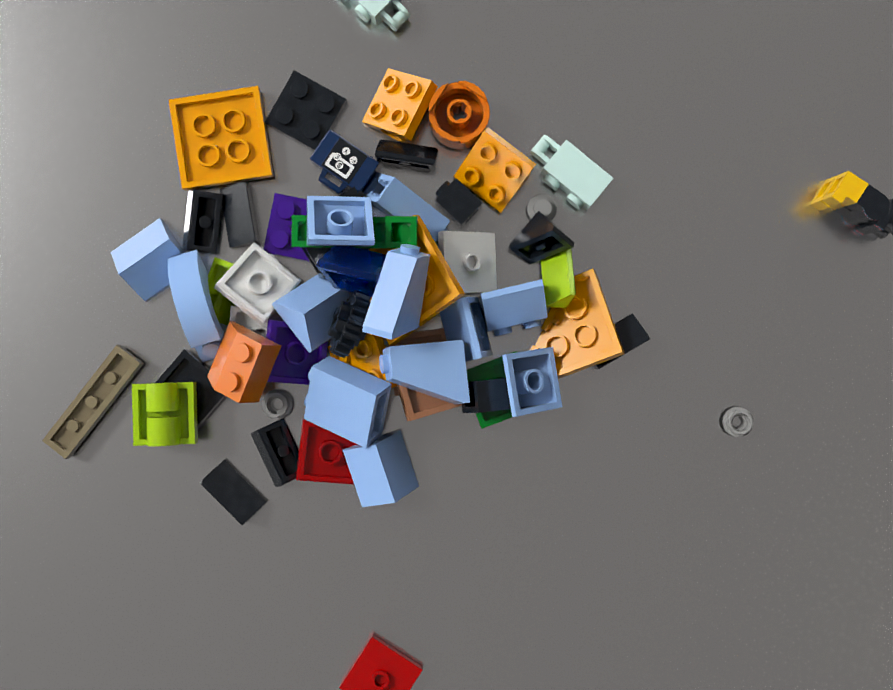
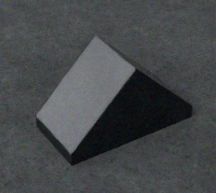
[509,211,574,264]

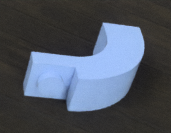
[168,250,224,362]

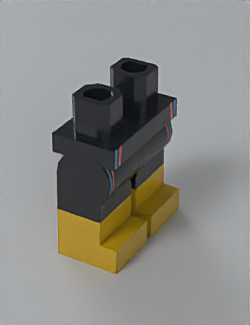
[810,170,893,239]

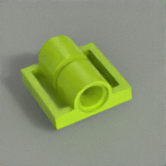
[132,382,198,446]

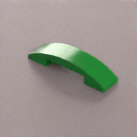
[292,215,418,249]

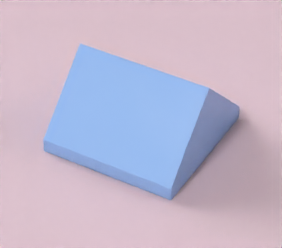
[307,196,375,247]
[111,218,185,302]
[272,275,350,353]
[440,297,493,362]
[502,347,563,417]
[343,429,419,507]

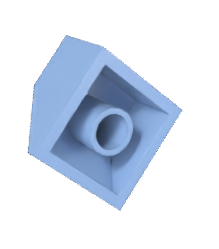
[479,279,548,336]

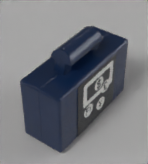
[310,129,380,194]

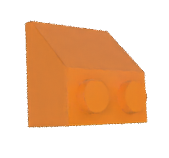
[207,321,281,403]

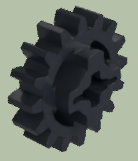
[328,289,371,358]

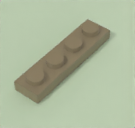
[42,345,144,459]

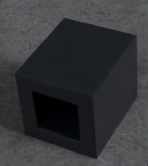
[435,178,483,229]
[462,378,511,413]

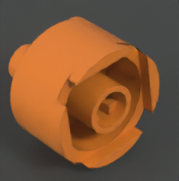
[429,81,490,150]

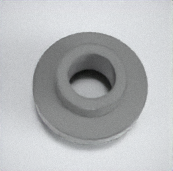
[262,389,292,419]
[722,407,753,437]

